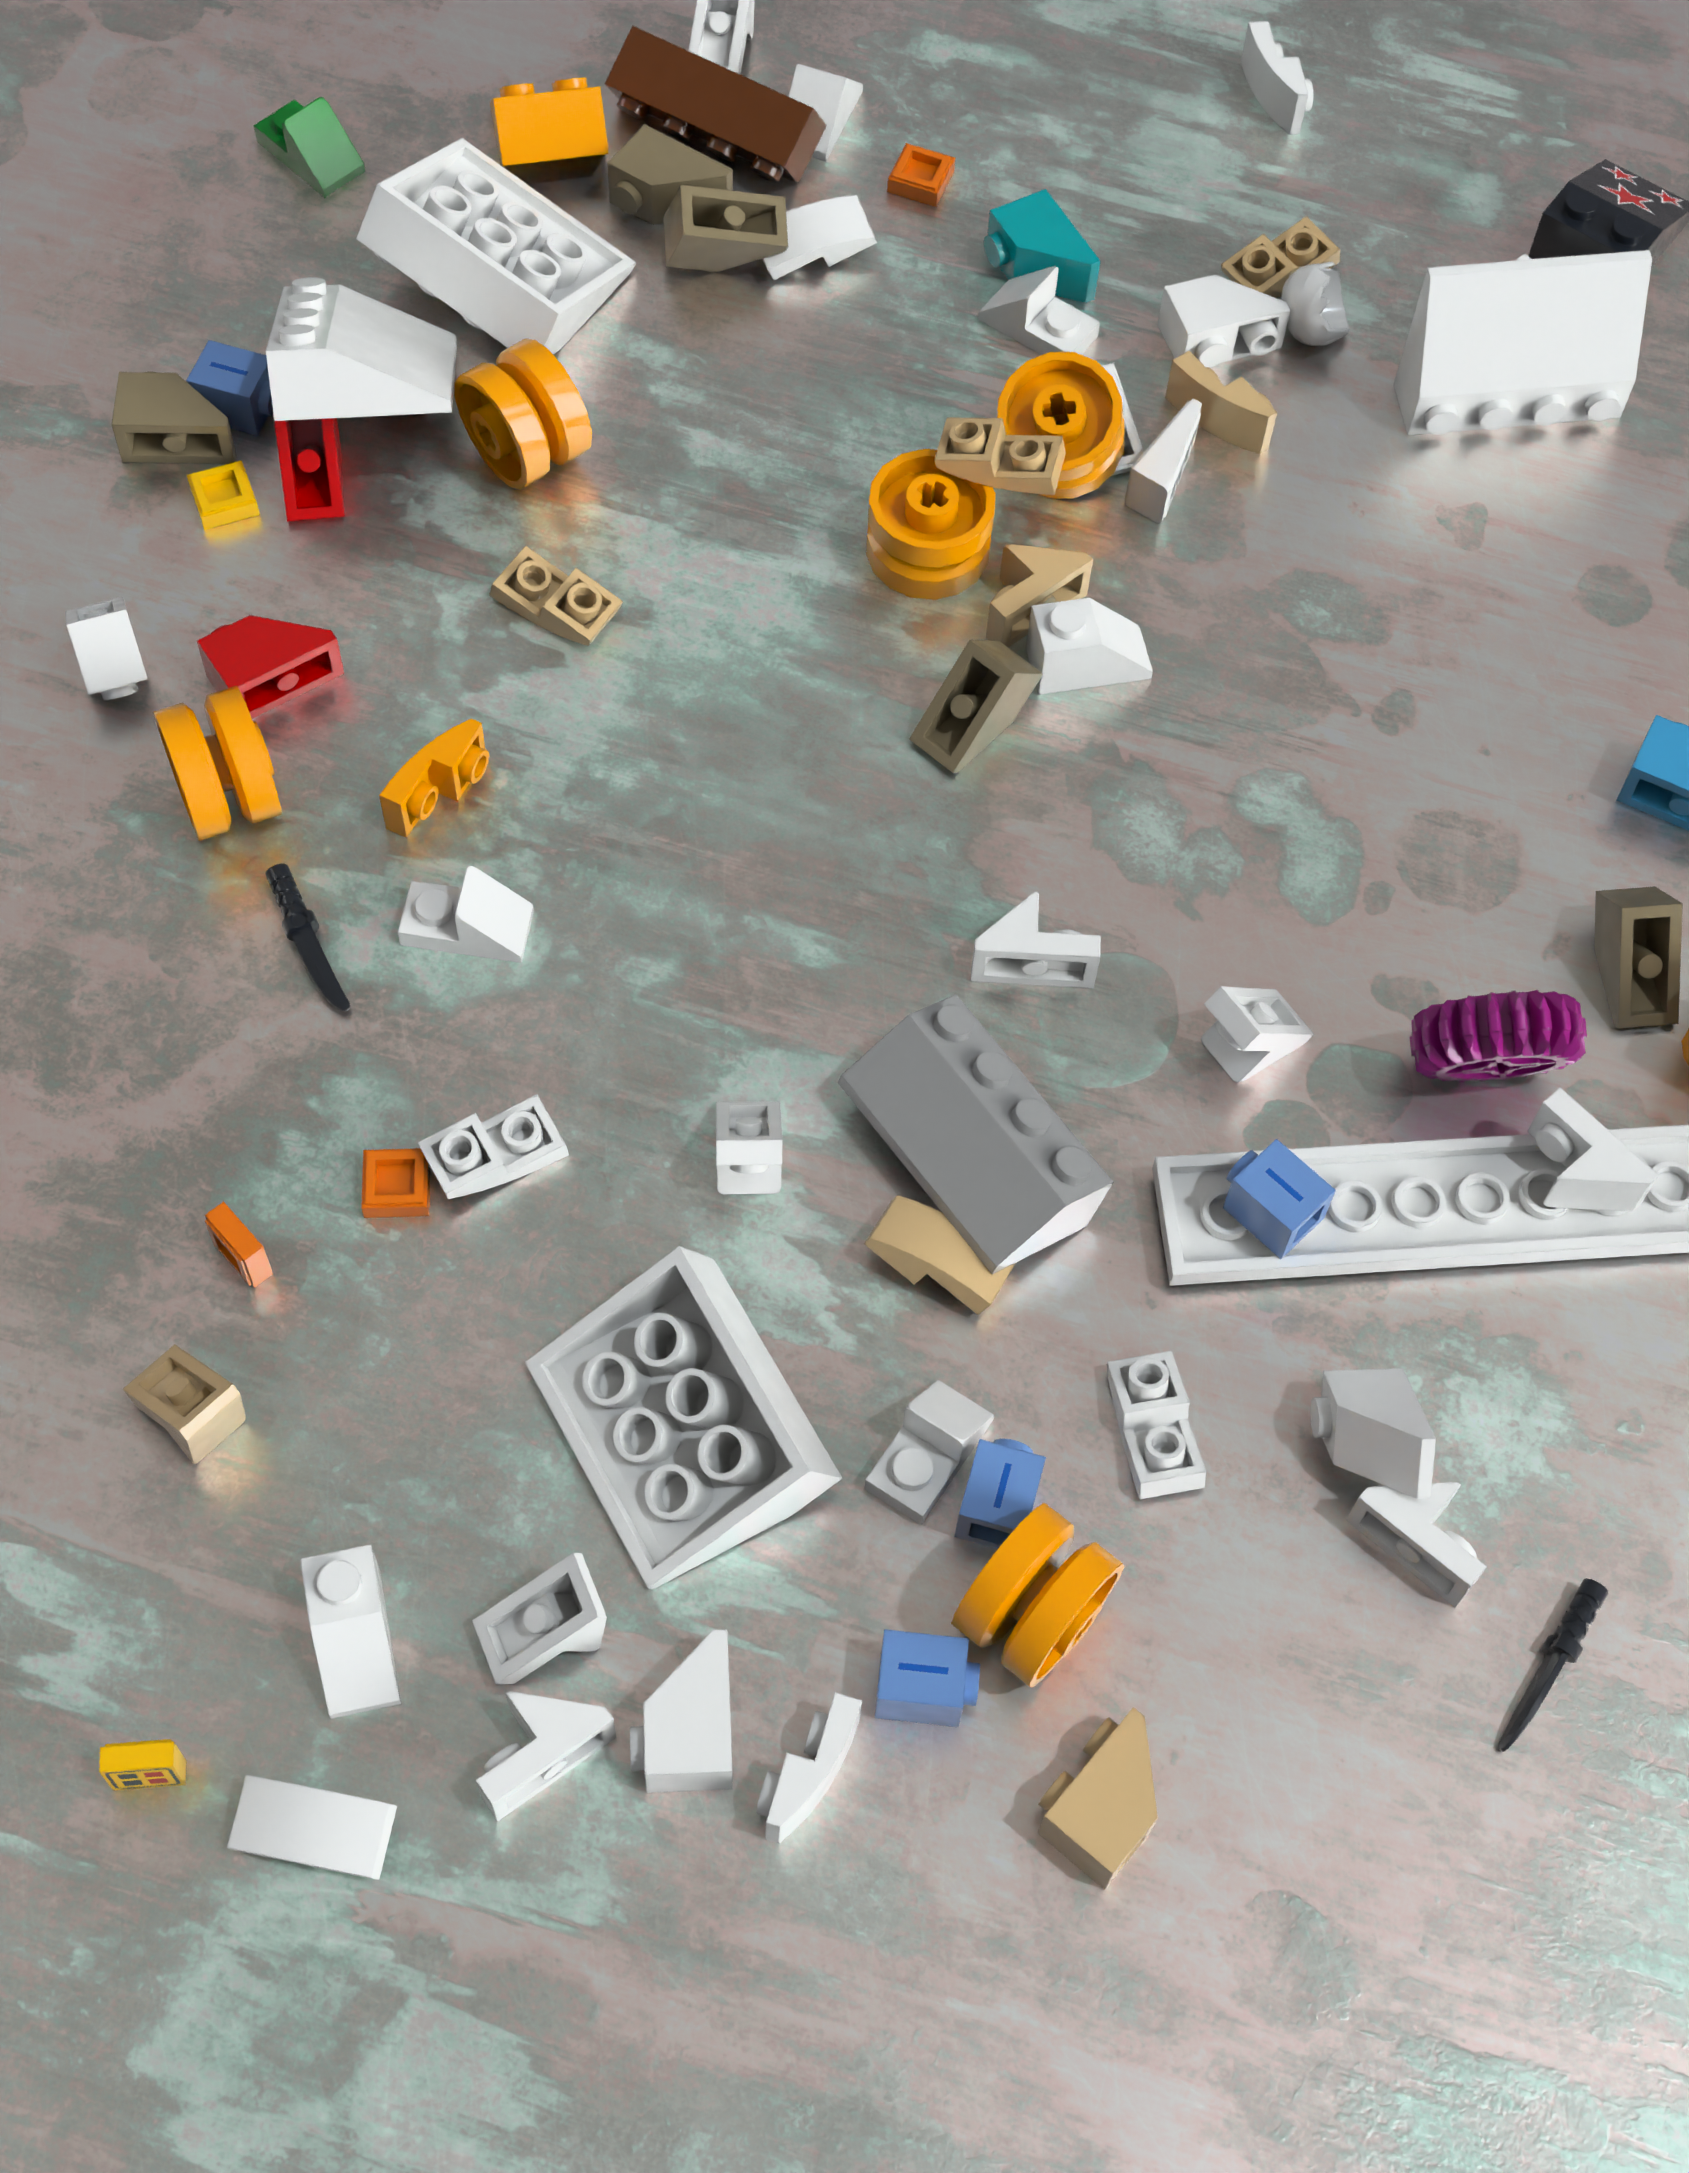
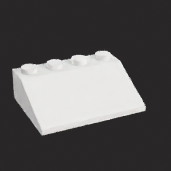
[356,138,636,354]
[1393,250,1652,435]
[266,277,457,421]
[525,1246,843,1589]

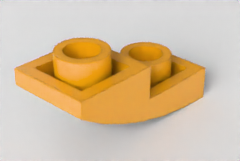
[379,718,489,838]

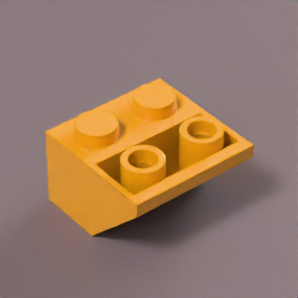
[489,77,609,166]

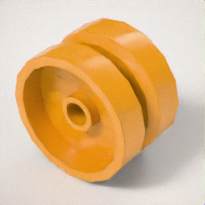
[454,338,592,490]
[997,352,1125,498]
[866,449,996,600]
[153,686,282,841]
[951,1503,1125,1688]

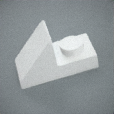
[689,0,754,74]
[978,266,1100,355]
[398,865,534,963]
[971,892,1101,988]
[1201,986,1314,1082]
[1527,1087,1659,1211]
[716,1101,783,1195]
[864,1380,994,1525]
[1346,1482,1487,1608]
[472,1553,607,1684]
[476,1692,616,1821]

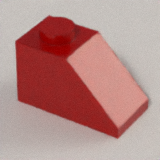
[272,406,345,521]
[197,615,344,719]

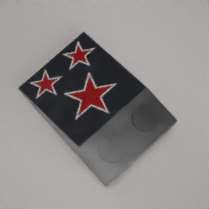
[1528,159,1689,268]

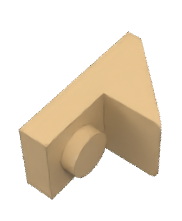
[986,544,1093,648]
[123,1344,246,1464]

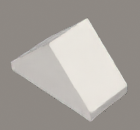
[788,64,863,161]

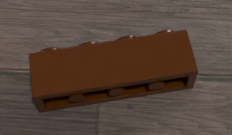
[605,25,827,184]

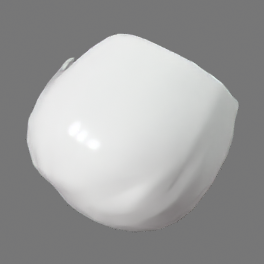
[1281,262,1350,346]

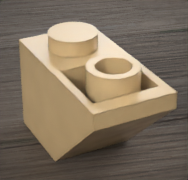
[1038,1707,1158,1890]

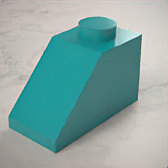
[984,189,1101,303]

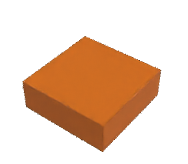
[887,143,955,207]
[361,1148,430,1218]
[205,1201,273,1288]

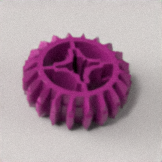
[1409,990,1587,1082]

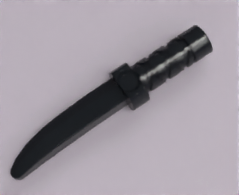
[265,863,350,1011]
[1498,1579,1609,1752]

